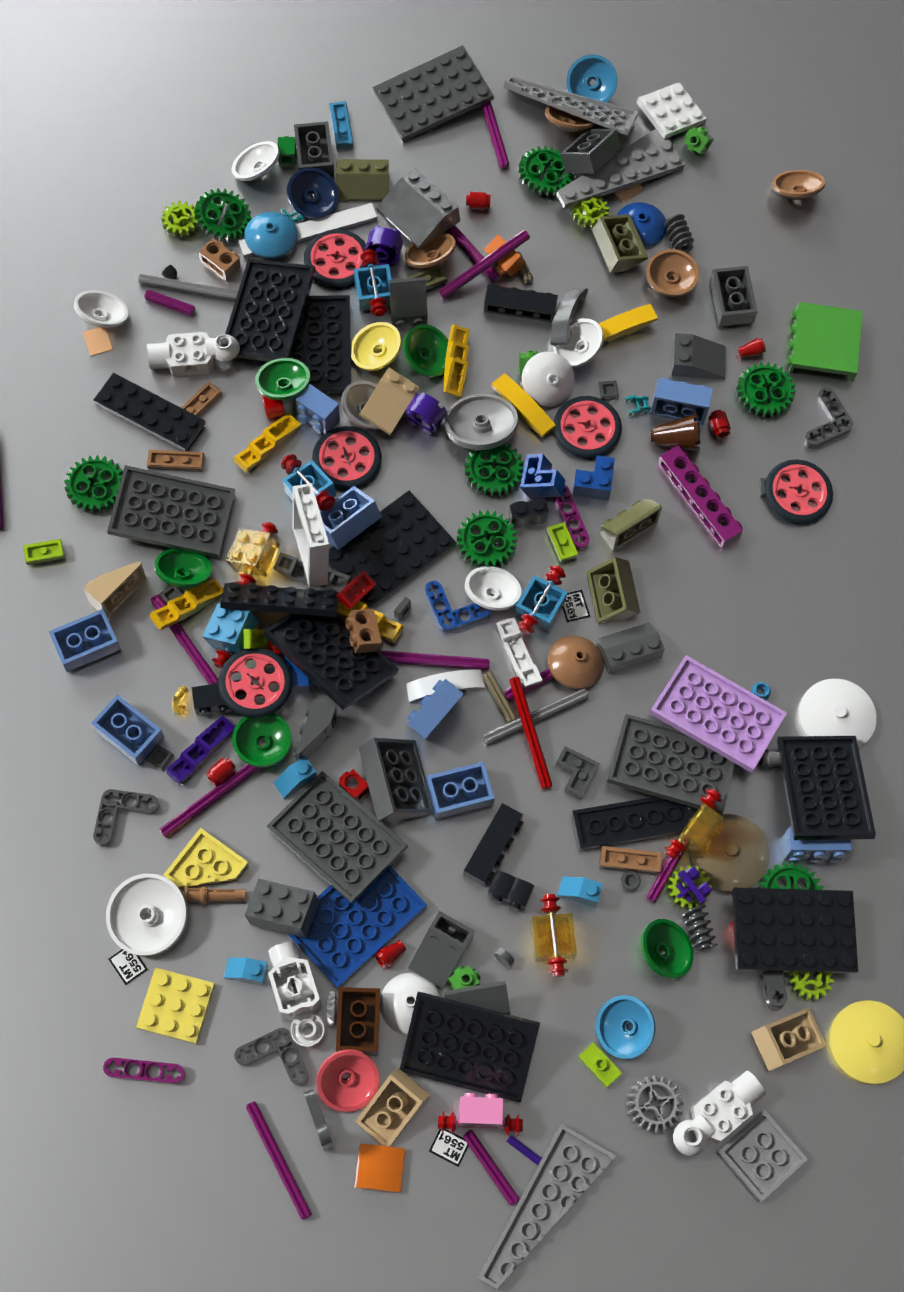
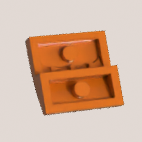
[355,1144,405,1193]

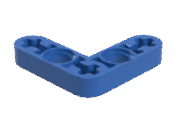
[425,580,491,633]

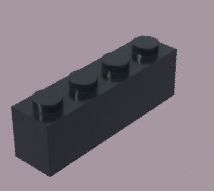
[484,284,558,323]
[463,803,524,887]

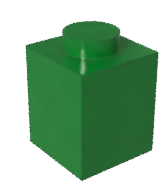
[278,136,296,165]

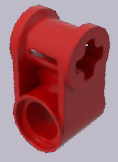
[262,395,285,419]

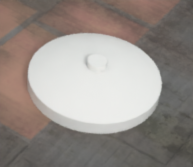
[798,679,877,749]
[106,873,188,956]

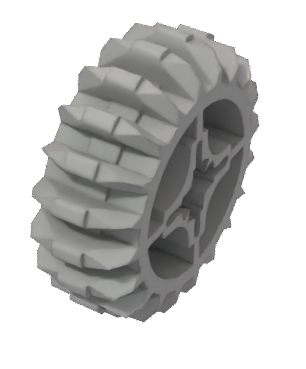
[627,1075,684,1133]

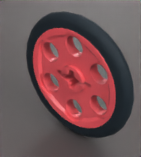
[304,229,366,287]
[554,396,622,458]
[312,426,382,489]
[765,459,833,523]
[218,648,293,718]

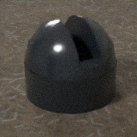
[162,265,177,279]

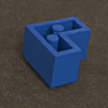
[520,454,566,498]
[572,455,615,501]

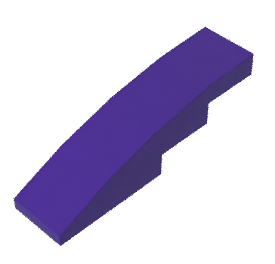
[165,715,236,785]

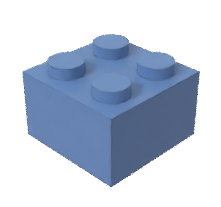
[296,384,340,435]

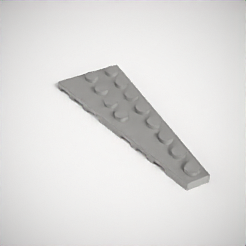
[504,76,638,136]
[556,129,685,209]
[478,1124,616,1290]

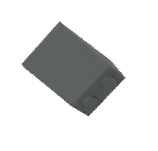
[389,277,428,328]
[671,333,726,379]

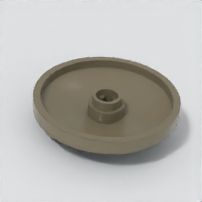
[689,814,770,893]

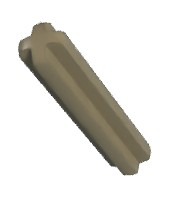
[483,671,517,723]

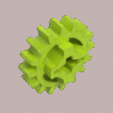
[571,197,610,229]
[161,201,199,238]
[667,865,712,909]
[789,972,834,1000]

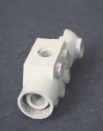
[147,332,240,377]
[268,941,325,1047]
[673,1071,766,1156]

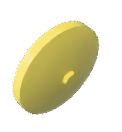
[828,1000,904,1085]

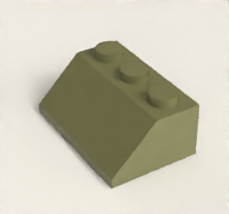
[336,159,389,201]
[592,214,648,273]
[600,498,662,551]
[586,557,641,624]

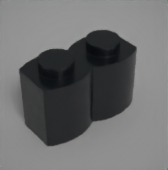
[508,498,549,528]
[488,870,534,911]

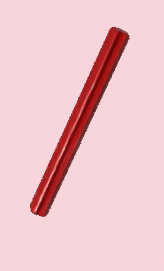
[509,676,552,789]

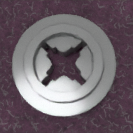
[327,991,338,1025]

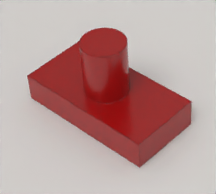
[336,570,376,609]

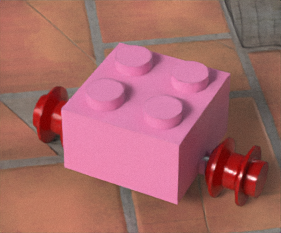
[438,1093,523,1136]

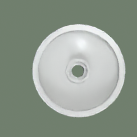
[232,141,280,181]
[74,290,128,328]
[553,319,604,367]
[522,352,574,407]
[465,566,521,611]
[380,972,441,1035]

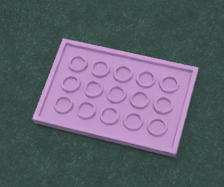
[649,655,787,773]

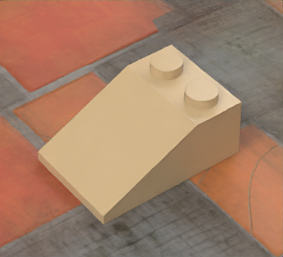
[359,367,419,435]
[84,561,147,618]
[751,1008,827,1071]
[355,1068,430,1147]

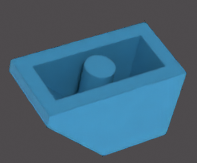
[273,756,317,799]
[557,877,603,908]
[224,958,269,986]

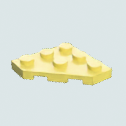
[163,828,249,889]

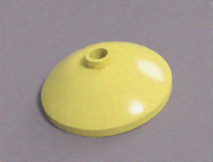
[351,322,402,371]

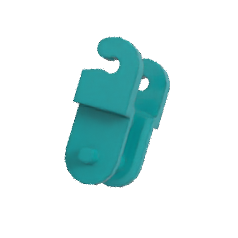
[281,208,305,224]
[625,395,651,416]

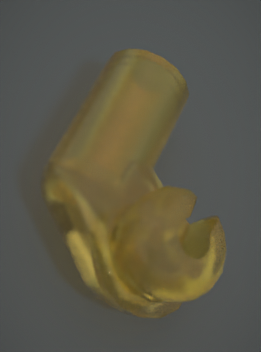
[172,685,188,715]

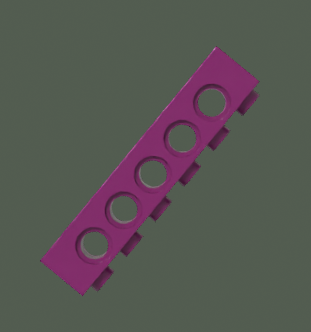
[658,445,743,549]

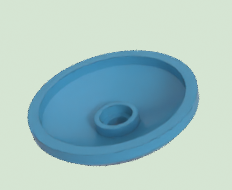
[566,55,618,103]
[245,212,298,259]
[596,995,656,1059]

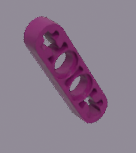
[553,485,590,551]
[103,1058,185,1084]

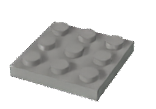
[717,1109,808,1202]

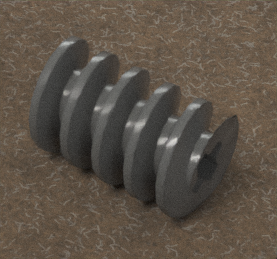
[664,214,694,253]
[682,905,718,950]

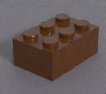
[336,987,381,1055]

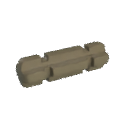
[517,252,533,284]

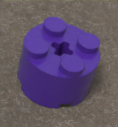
[365,226,403,267]
[404,393,447,435]

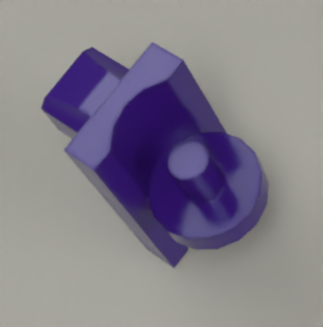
[676,866,712,904]

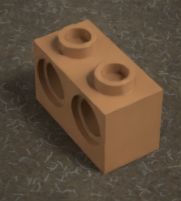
[199,238,241,281]
[346,609,382,653]

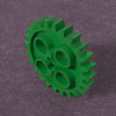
[518,146,574,197]
[194,188,252,242]
[736,362,796,417]
[464,443,524,497]
[64,455,123,513]
[457,510,518,568]
[759,861,824,890]

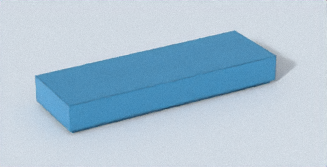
[329,101,354,149]

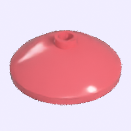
[316,1050,379,1112]

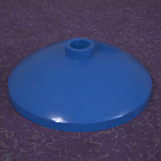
[617,202,666,248]

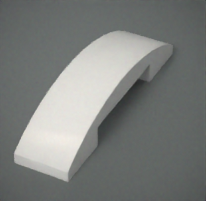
[496,617,542,688]
[406,669,485,703]

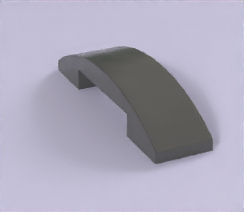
[550,288,589,345]
[273,552,351,592]

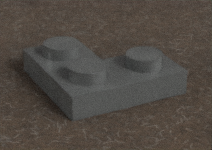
[556,746,600,799]

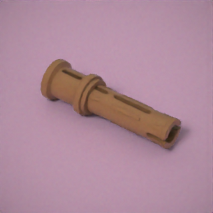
[184,886,246,905]

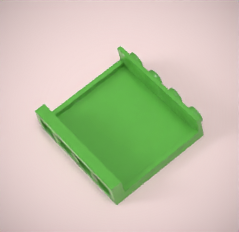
[787,302,863,382]

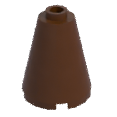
[651,414,700,451]

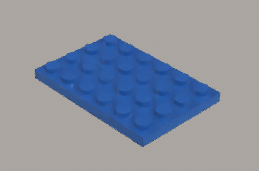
[287,866,427,989]

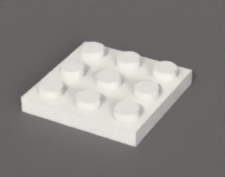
[636,82,707,139]

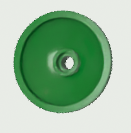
[403,324,448,377]
[255,358,311,400]
[154,549,212,588]
[232,713,292,767]
[641,919,693,979]

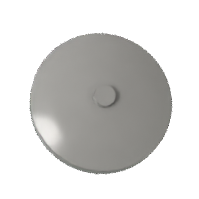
[445,394,518,450]

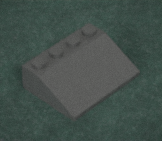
[376,168,460,249]
[358,738,434,821]

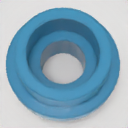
[751,682,771,700]

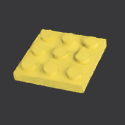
[136,967,215,1045]

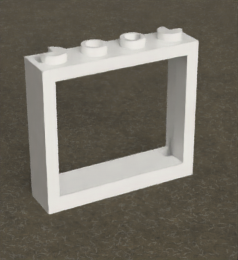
[292,483,329,588]

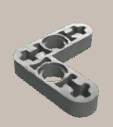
[804,387,853,449]
[93,789,160,847]
[234,1028,309,1086]
[303,1089,334,1151]

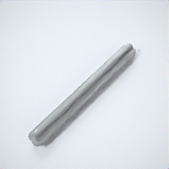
[138,274,238,301]
[483,688,589,745]

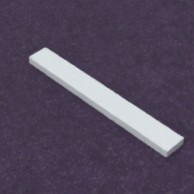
[238,203,377,258]

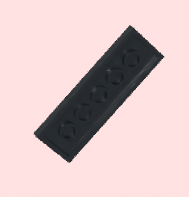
[93,372,206,451]
[220,582,339,617]
[572,797,697,850]

